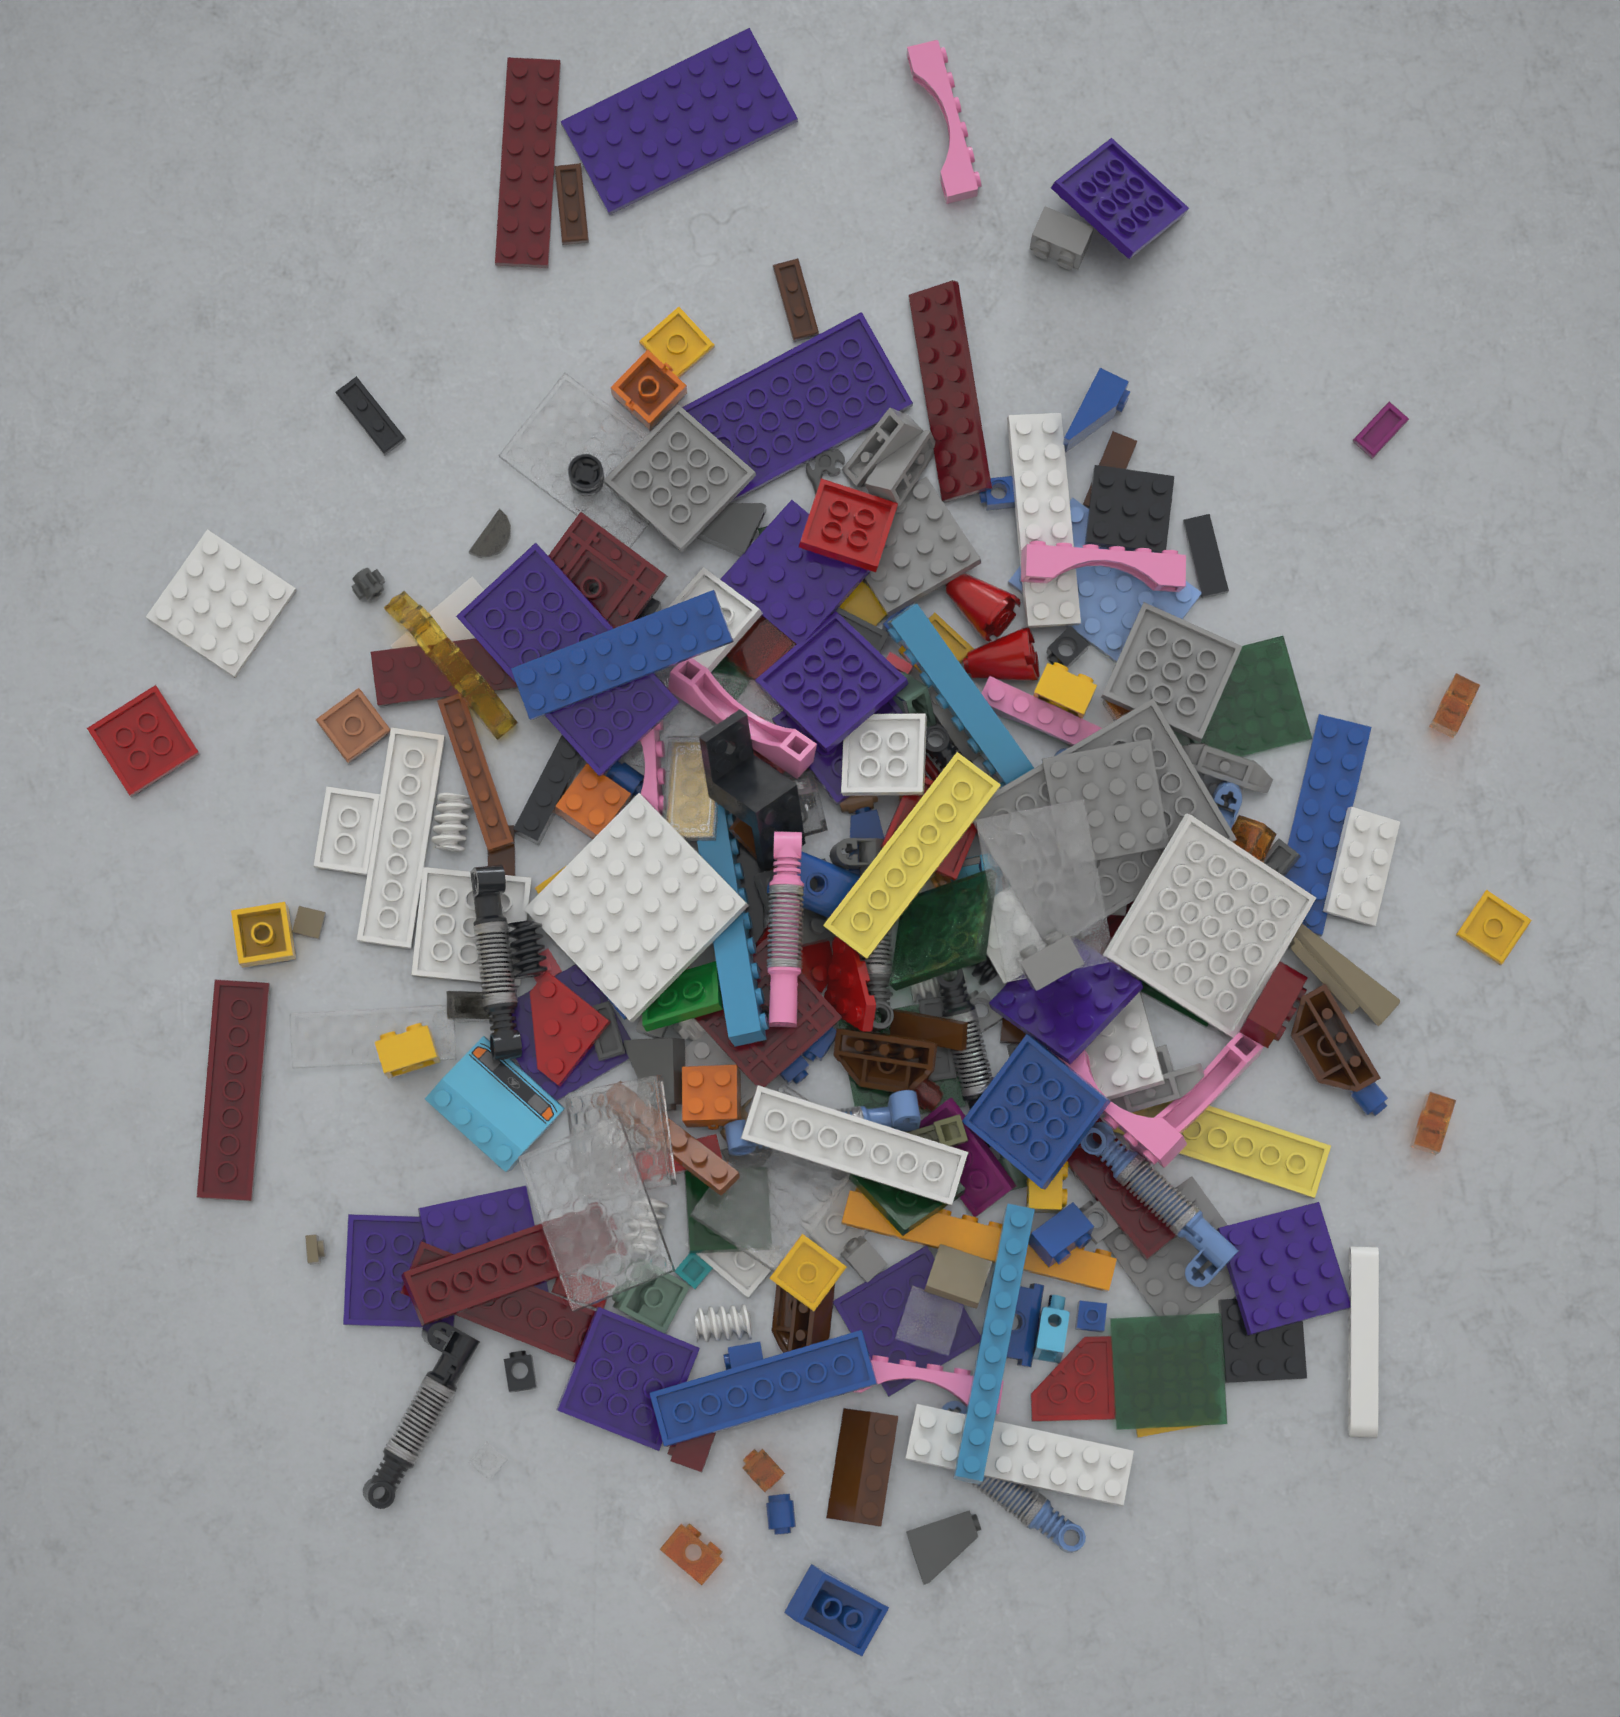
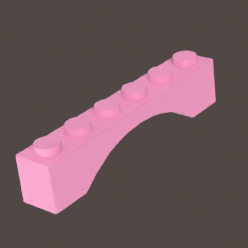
[907,40,982,204]
[1021,541,1186,592]
[668,658,817,779]
[981,676,1102,746]
[640,720,667,817]
[1130,1032,1264,1165]
[1049,1050,1187,1168]
[854,1355,1004,1415]

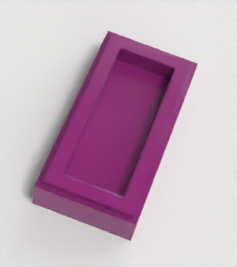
[1353,401,1409,459]

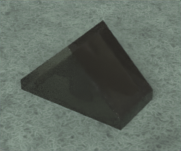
[446,991,492,1023]

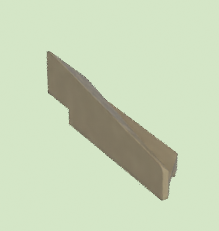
[1289,924,1400,1026]

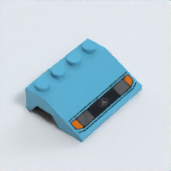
[425,1036,565,1172]

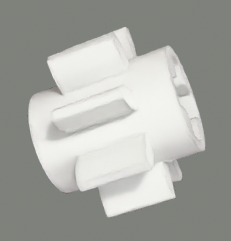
[673,1018,706,1040]

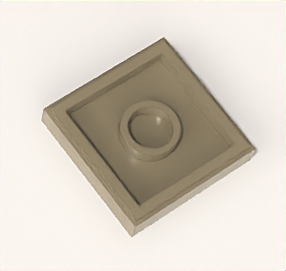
[924,1244,992,1309]

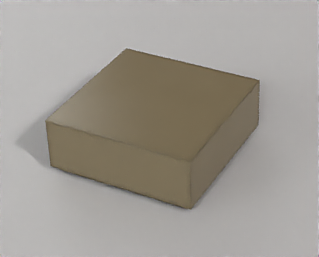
[292,906,326,939]

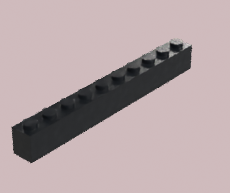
[513,598,662,846]

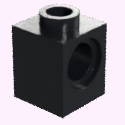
[1046,625,1090,668]
[504,1350,538,1393]

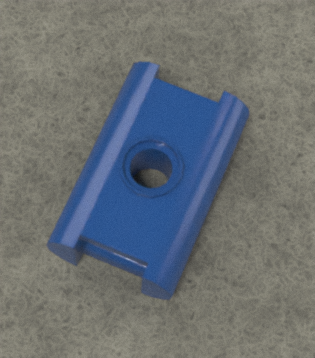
[767,851,860,918]
[1006,1283,1044,1367]

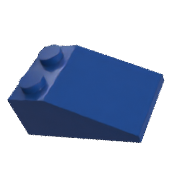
[1063,368,1130,452]
[784,1564,889,1656]

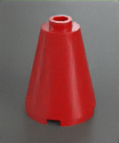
[945,573,1021,642]
[963,627,1040,681]

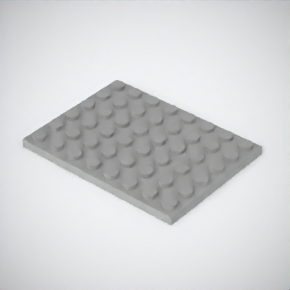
[973,698,1237,943]

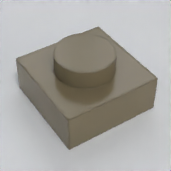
[305,1235,325,1265]

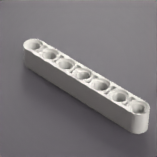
[1348,1246,1379,1438]

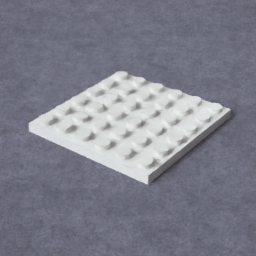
[524,793,749,1022]
[1103,814,1316,1038]

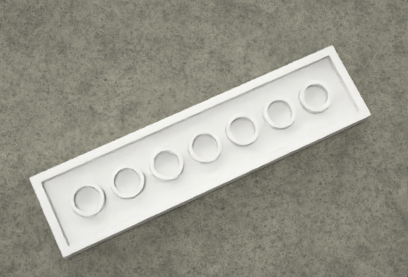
[1007,413,1081,628]
[357,728,445,949]
[741,1085,968,1205]
[905,1404,1134,1506]

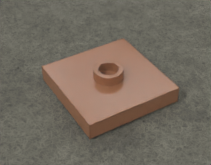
[316,688,391,764]

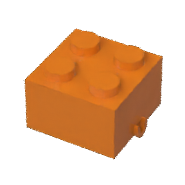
[611,349,687,431]
[555,763,631,839]
[682,1065,741,1130]

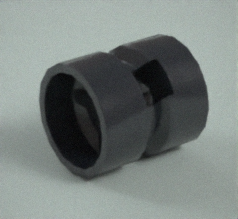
[568,454,604,496]

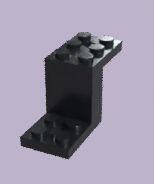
[699,709,806,872]

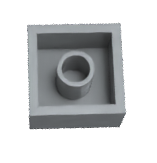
[1029,206,1094,270]
[1016,931,1085,991]

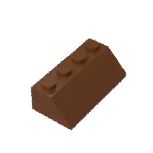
[826,1408,898,1527]

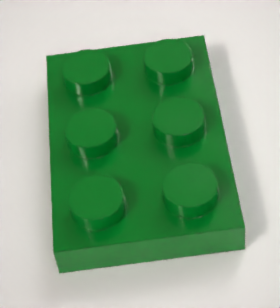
[642,961,723,1032]

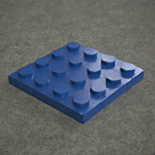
[962,1034,1111,1189]

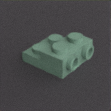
[612,1258,690,1333]

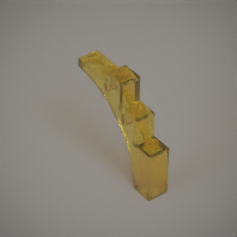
[384,591,518,740]

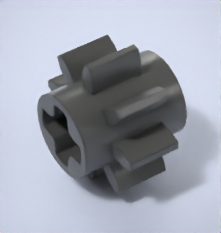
[351,568,385,601]

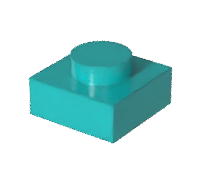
[674,1253,713,1290]

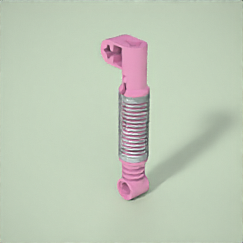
[767,832,804,1027]

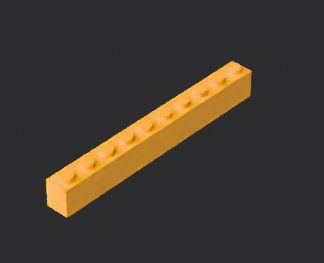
[841,1187,1117,1292]

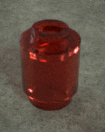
[915,1078,945,1111]

